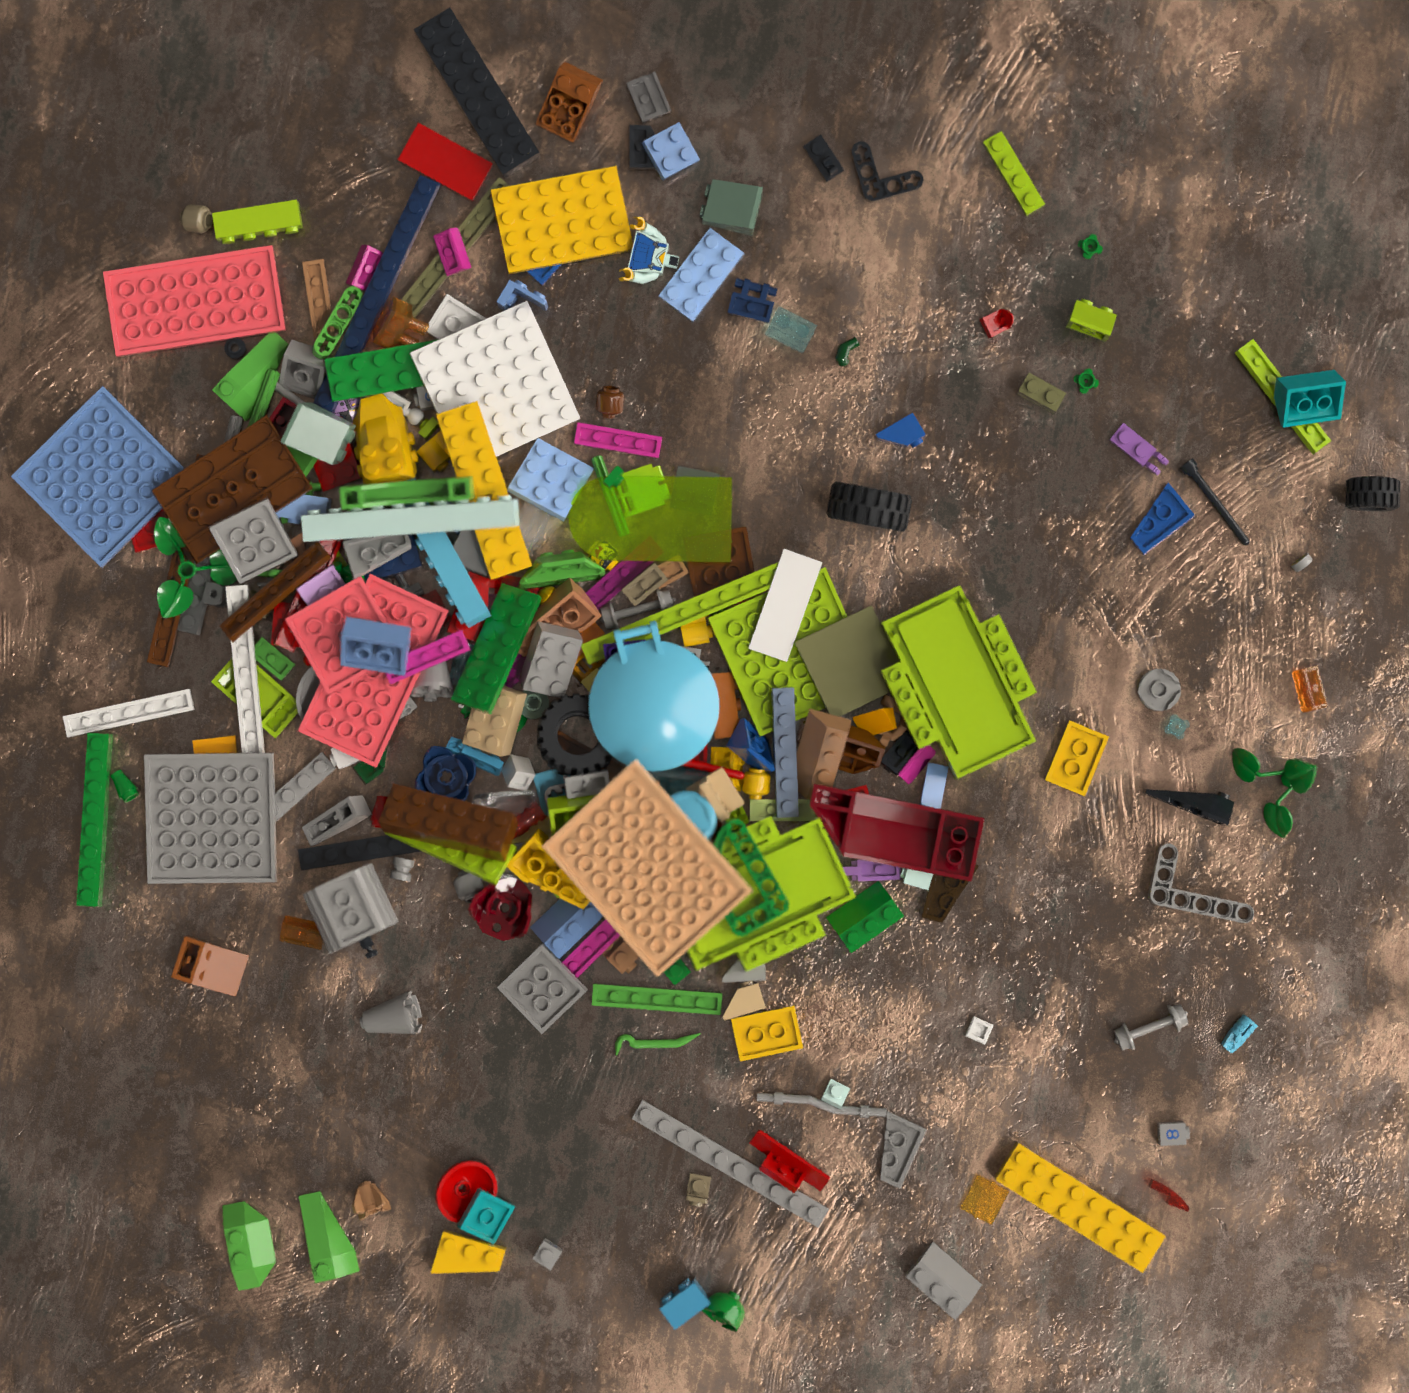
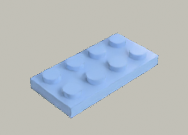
[659,228,744,322]

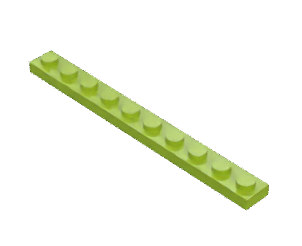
[581,562,779,665]

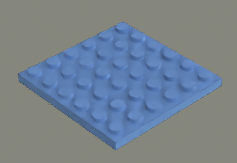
[11,386,185,568]

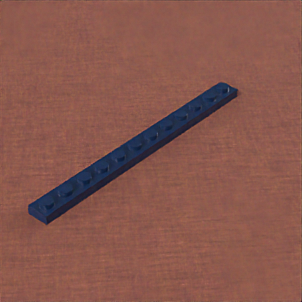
[313,175,441,414]

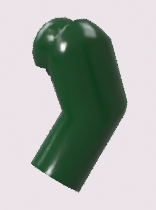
[835,337,860,367]

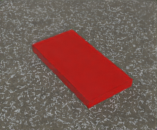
[398,122,493,202]

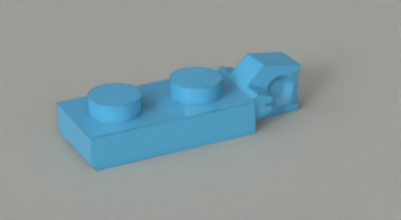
[446,737,504,776]

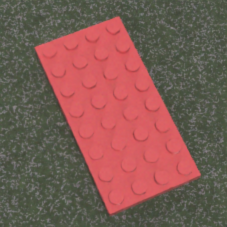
[103,245,286,357]
[298,574,449,767]

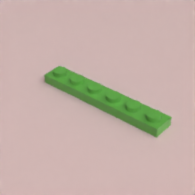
[592,984,722,1015]

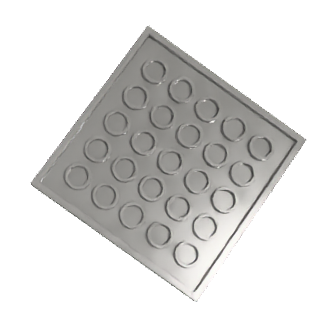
[144,753,277,884]

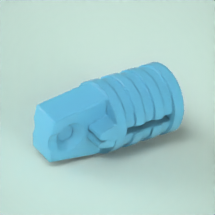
[1221,1014,1258,1053]

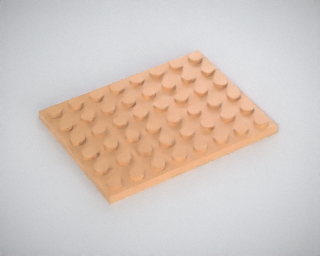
[542,760,753,977]

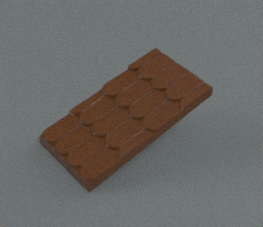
[151,415,312,564]

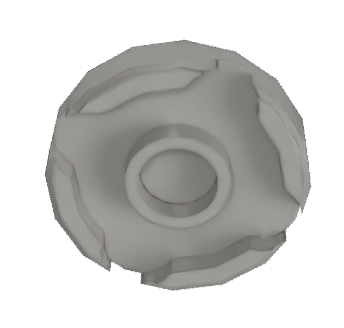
[1138,669,1181,711]

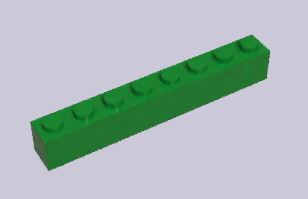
[76,733,113,907]

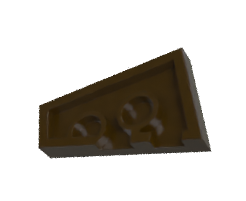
[921,865,979,923]

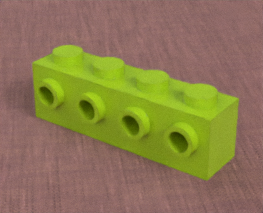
[212,200,303,244]

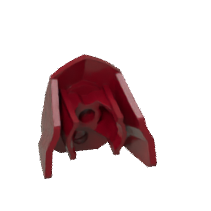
[468,878,532,941]

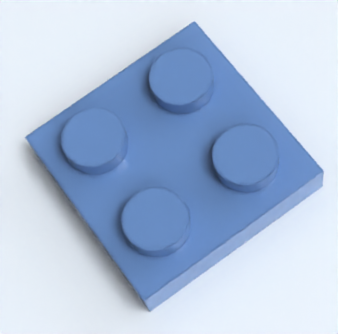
[642,123,700,181]

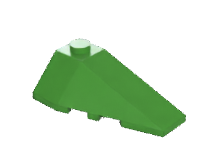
[212,332,289,422]
[299,1191,360,1283]

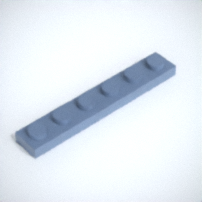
[771,687,799,818]

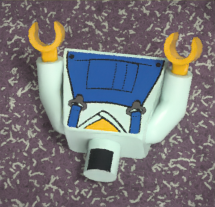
[619,216,679,284]

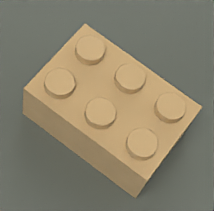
[462,686,527,757]

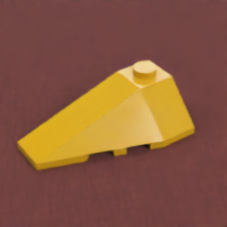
[507,828,591,909]

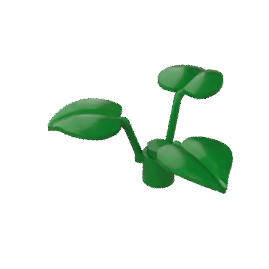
[154,517,237,618]
[1232,748,1317,838]

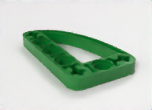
[714,819,789,936]

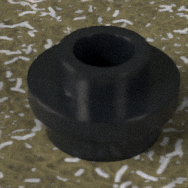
[224,338,246,359]

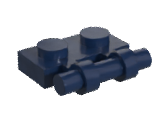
[727,278,778,324]

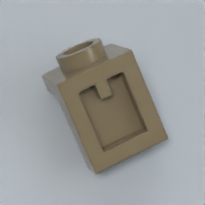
[685,1173,711,1207]

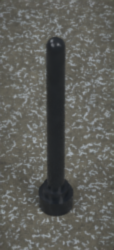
[1180,458,1250,546]

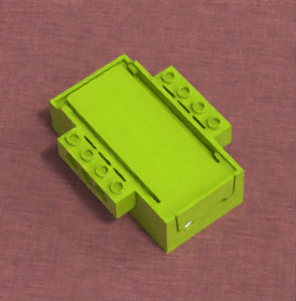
[881,585,1037,780]
[686,816,856,972]

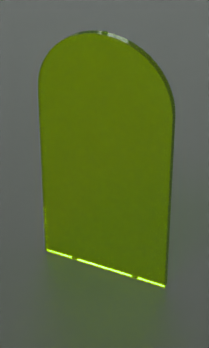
[568,476,733,562]

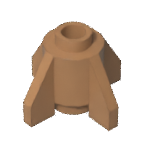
[352,1181,391,1220]

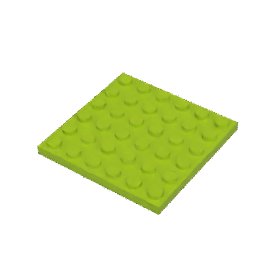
[707,567,847,737]

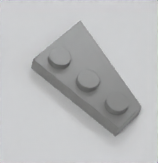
[342,534,411,580]
[880,1111,927,1189]

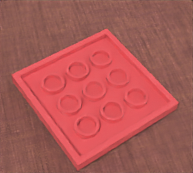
[285,576,388,695]

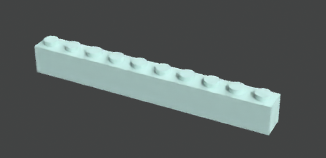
[301,495,520,542]

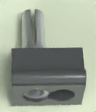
[396,574,426,598]

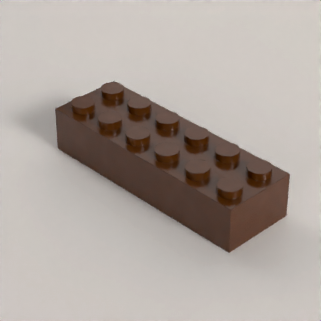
[379,783,519,862]

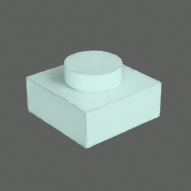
[821,1079,850,1109]

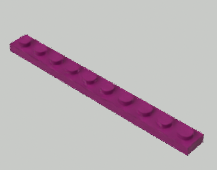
[504,536,664,688]

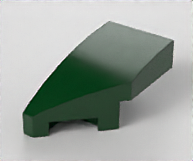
[353,745,388,786]

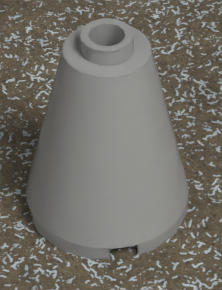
[360,991,422,1034]

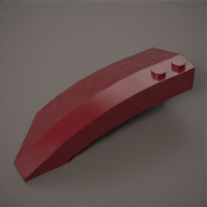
[810,784,985,882]

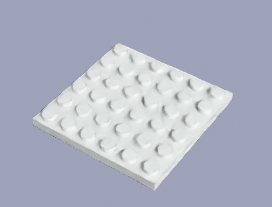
[409,301,581,457]

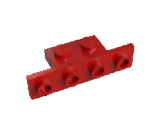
[749,1130,830,1194]

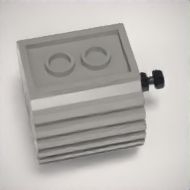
[303,863,399,959]

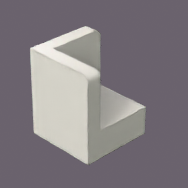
[502,754,535,791]

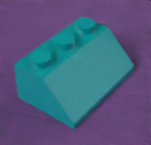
[1274,370,1346,428]

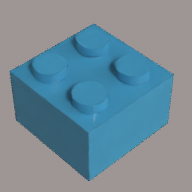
[659,1278,710,1330]

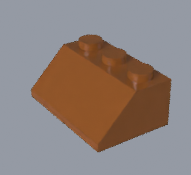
[711,672,741,740]

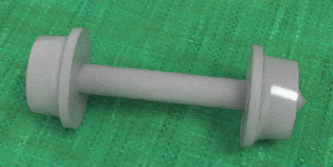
[600,589,676,630]
[1114,1004,1189,1051]

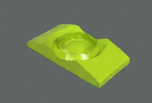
[211,658,298,739]

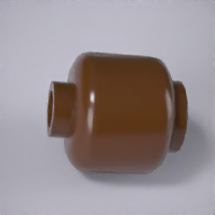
[595,386,624,419]

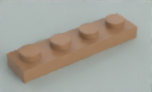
[302,259,336,347]

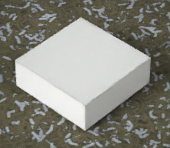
[965,1016,993,1045]

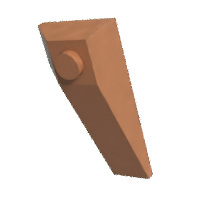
[518,578,601,657]

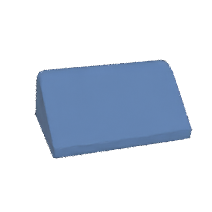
[919,762,949,809]

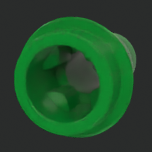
[111,770,139,803]

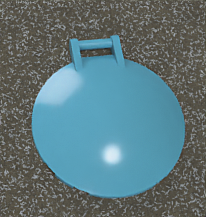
[589,620,719,771]

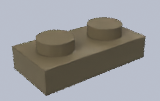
[622,563,668,607]

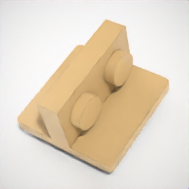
[686,767,744,822]

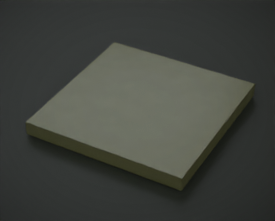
[794,605,899,717]

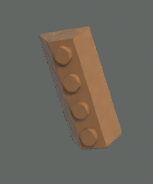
[796,709,851,800]

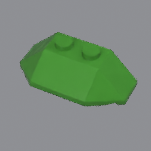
[518,550,605,590]
[222,1201,277,1291]

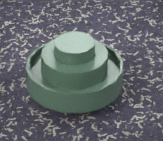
[522,690,549,719]

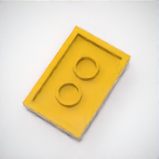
[1045,720,1109,797]
[731,1006,803,1061]

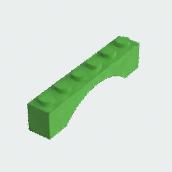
[340,476,475,509]

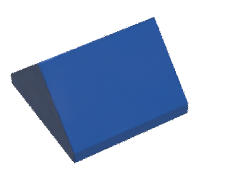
[726,718,775,772]

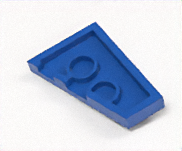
[1130,482,1195,556]

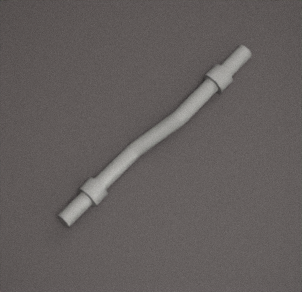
[757,1092,887,1118]

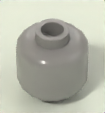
[453,870,484,903]

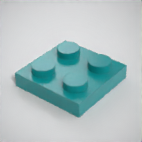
[457,1188,515,1244]

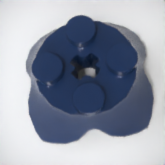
[415,746,476,801]

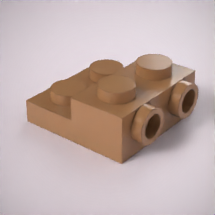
[602,935,639,974]

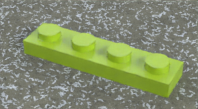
[983,131,1045,216]

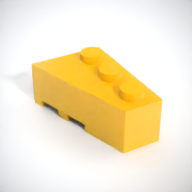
[431,1229,507,1274]

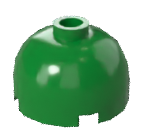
[701,1291,745,1332]

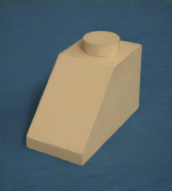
[723,981,766,1020]

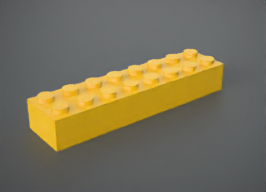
[436,401,532,580]
[994,1141,1166,1273]

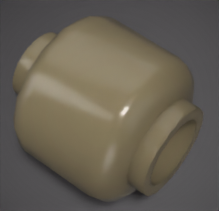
[180,204,213,233]

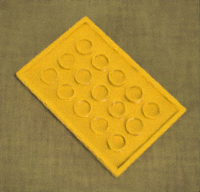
[490,166,633,274]

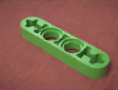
[312,286,363,359]

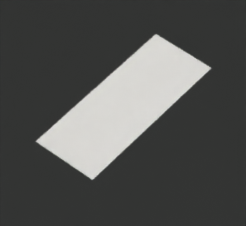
[749,549,822,662]

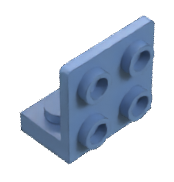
[497,280,548,311]

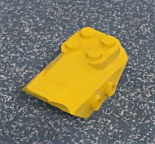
[353,394,419,484]

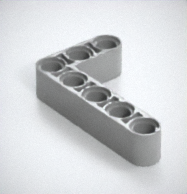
[1148,844,1254,923]

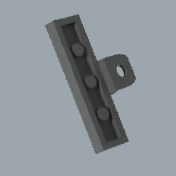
[177,557,227,635]

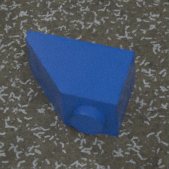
[875,413,926,448]

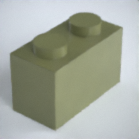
[1017,373,1066,415]

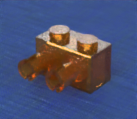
[373,296,429,348]

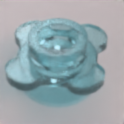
[1164,714,1190,740]

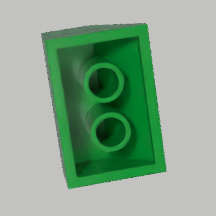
[826,881,904,953]

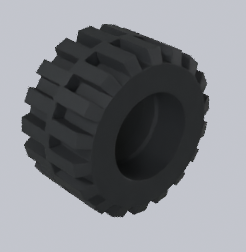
[1345,476,1401,511]

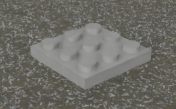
[209,497,298,584]
[497,943,588,1034]

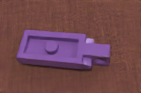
[842,860,901,881]

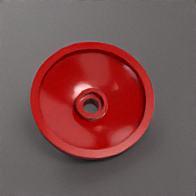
[435,1160,498,1223]

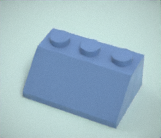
[341,617,411,676]
[530,899,604,959]

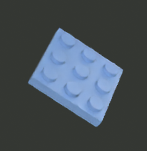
[507,438,594,522]

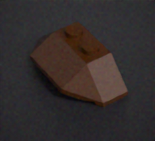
[797,721,886,774]

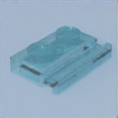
[765,306,817,354]
[450,643,474,686]

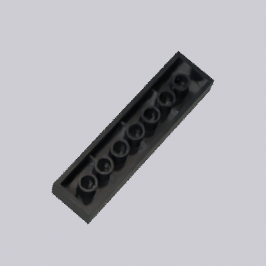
[413,7,541,179]

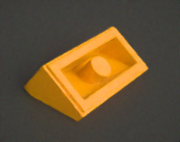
[853,708,897,735]

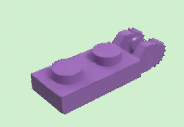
[1110,423,1169,476]

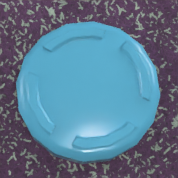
[670,791,717,841]

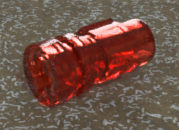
[513,800,547,840]

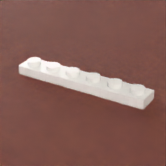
[63,689,194,738]

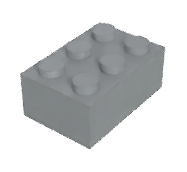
[519,621,583,698]

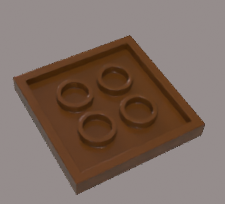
[683,526,755,597]

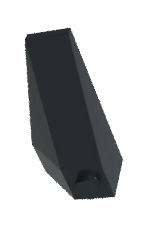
[1142,789,1234,826]

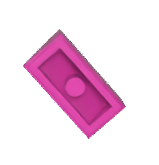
[433,228,471,276]
[346,244,383,291]
[898,745,936,784]

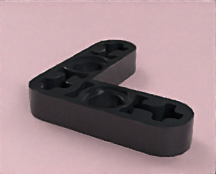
[851,141,924,203]

